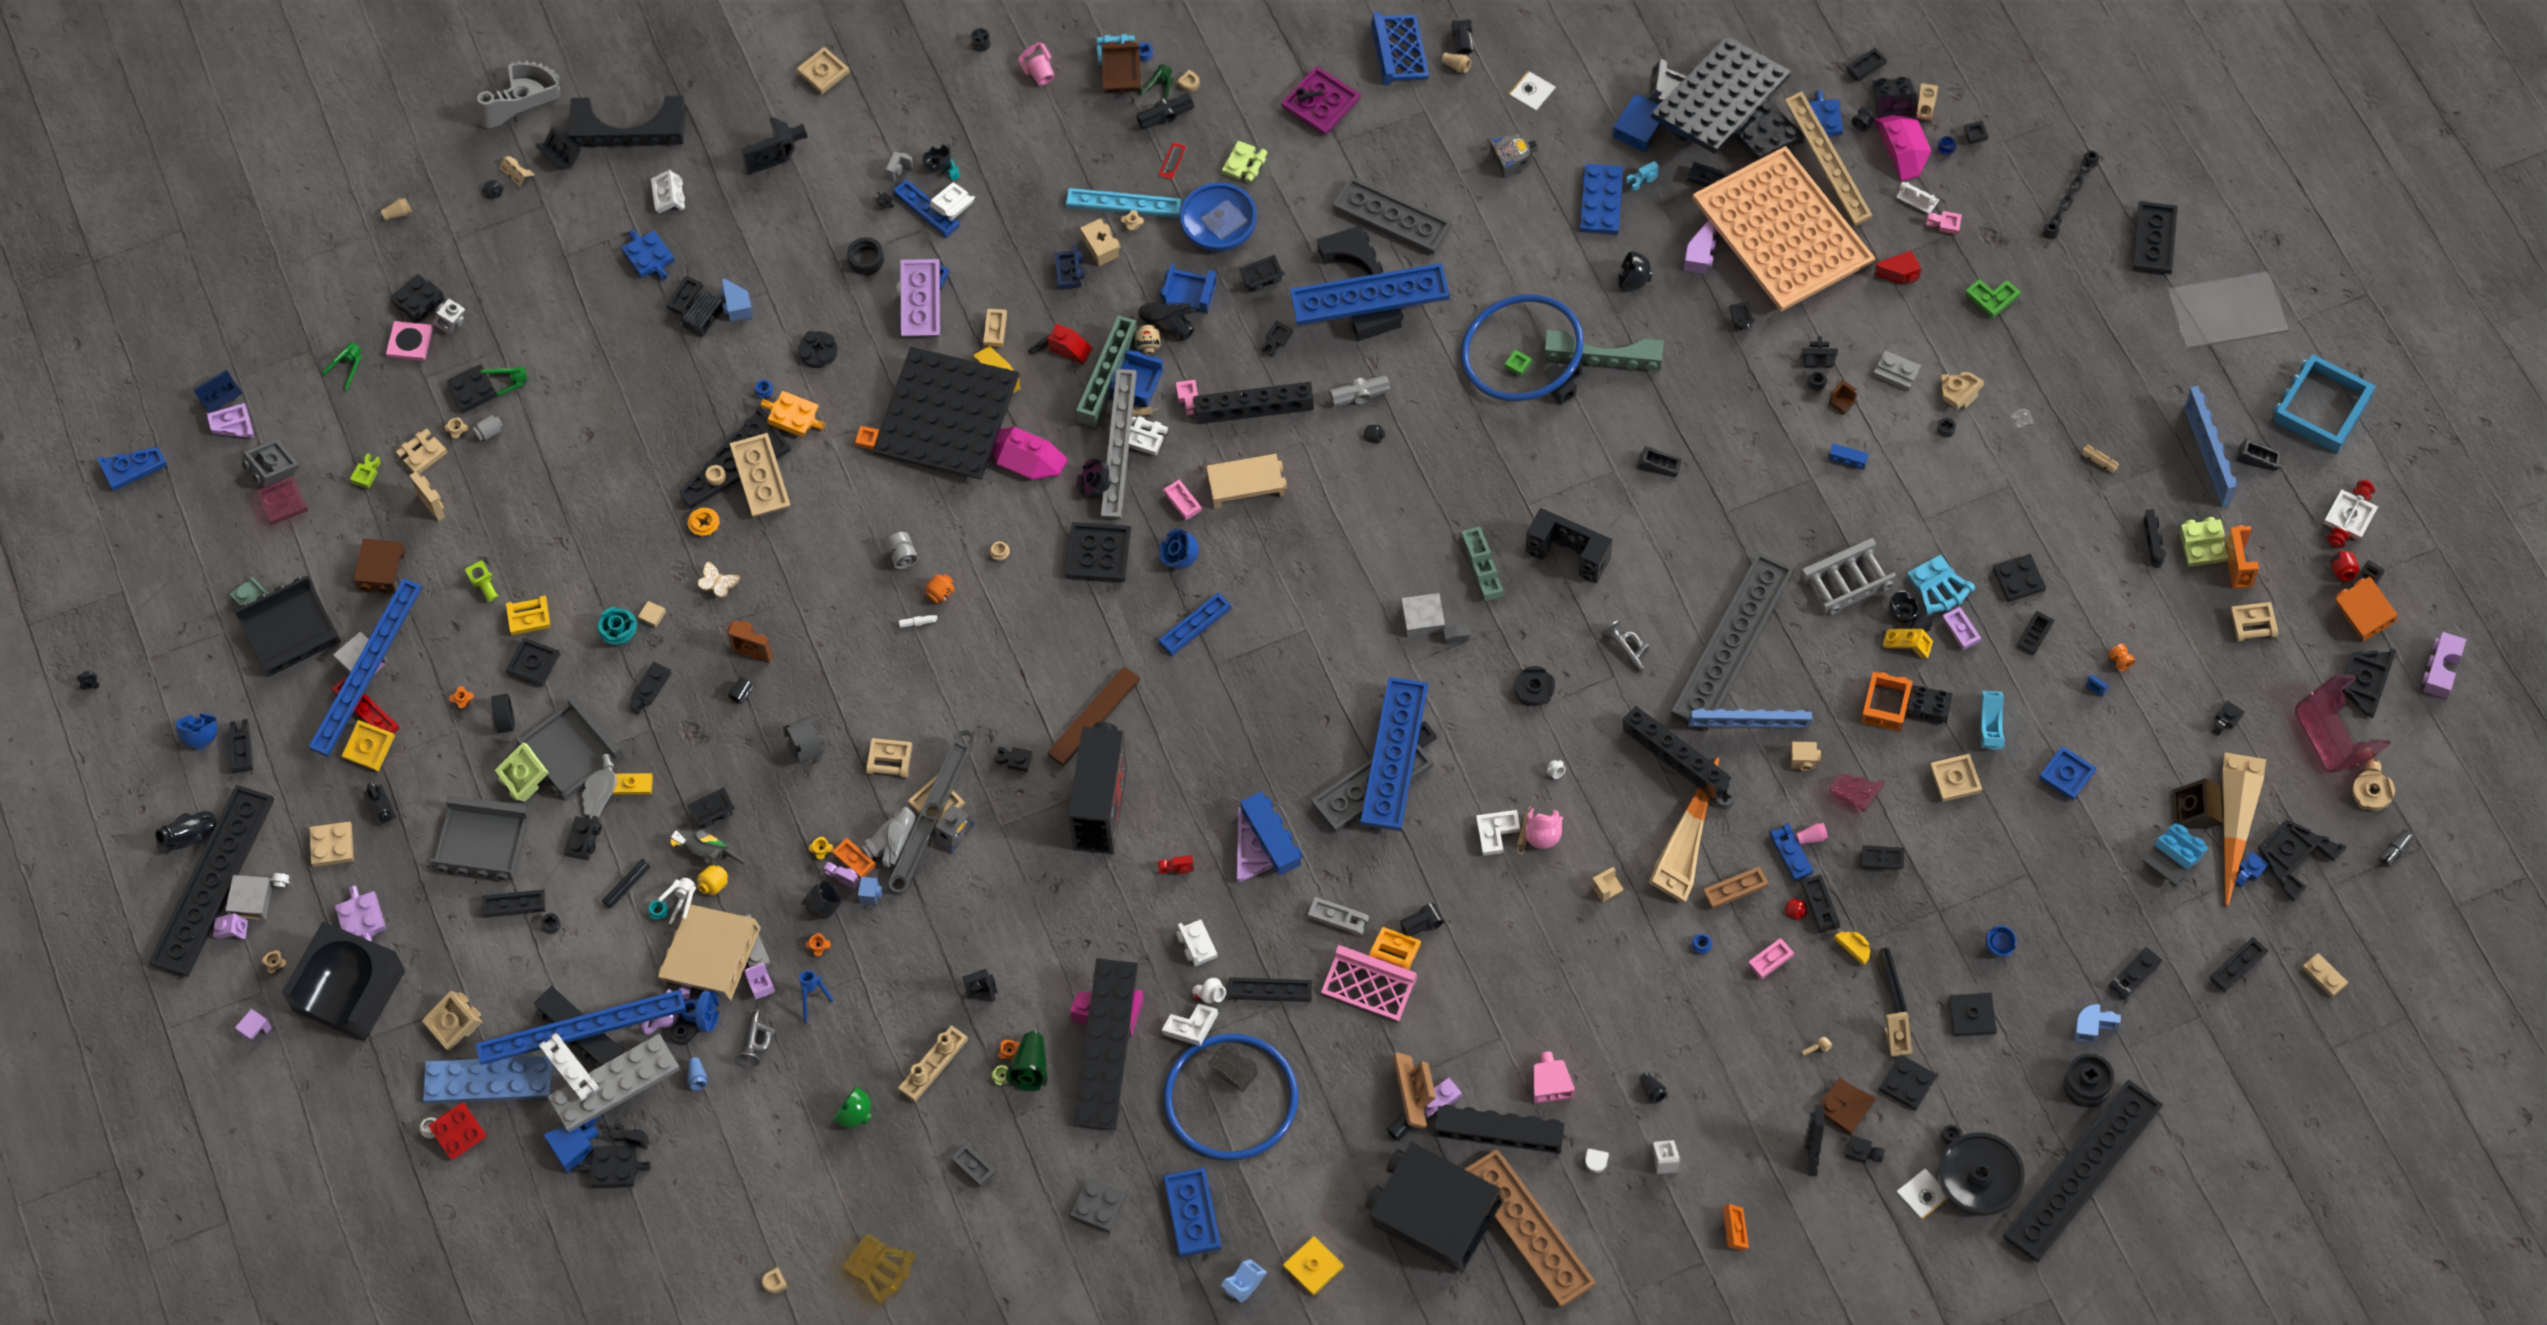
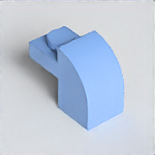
[2074,1004,2121,1044]
[1221,1259,1267,1302]

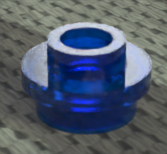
[1937,136,1957,155]

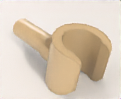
[1802,1037,1832,1056]

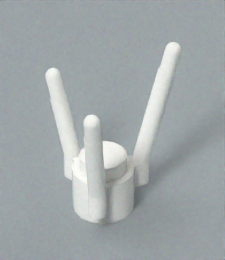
[658,878,696,925]

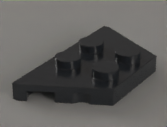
[2339,649,2396,718]

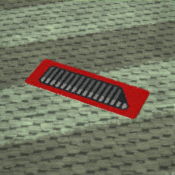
[1159,142,1186,179]

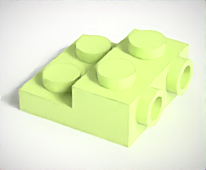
[2179,517,2229,567]
[495,743,549,802]

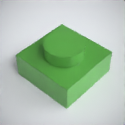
[1505,350,1532,376]

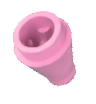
[1796,822,1828,845]

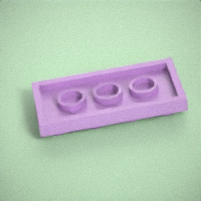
[900,259,940,337]

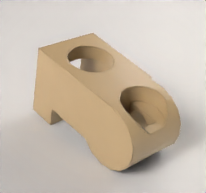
[1916,83,1938,121]

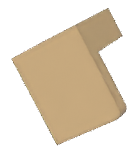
[1592,867,1623,903]

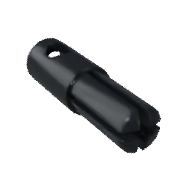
[1028,335,1050,355]

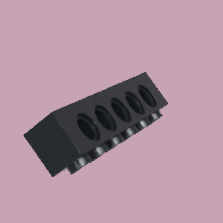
[1194,382,1314,424]
[1623,706,1729,800]

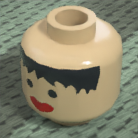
[1134,325,1161,355]

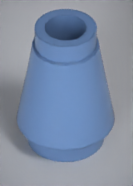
[687,1058,708,1090]

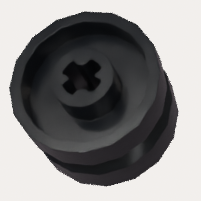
[2064,1053,2114,1107]

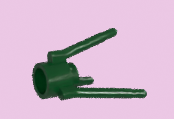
[1139,64,1173,99]

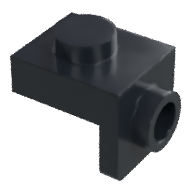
[1729,301,1756,331]

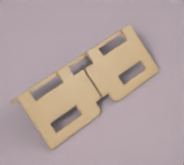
[499,156,535,187]

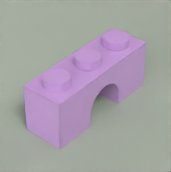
[2422,632,2466,699]

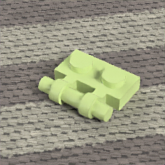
[1222,141,1267,183]

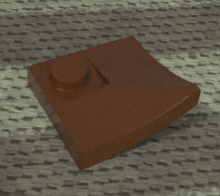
[1819,1078,1877,1136]

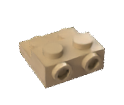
[422,991,482,1051]

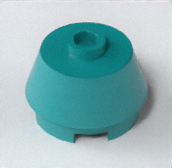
[597,607,637,646]

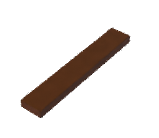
[1047,666,1140,767]

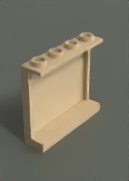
[658,904,761,1001]

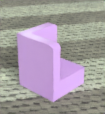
[235,1009,272,1040]

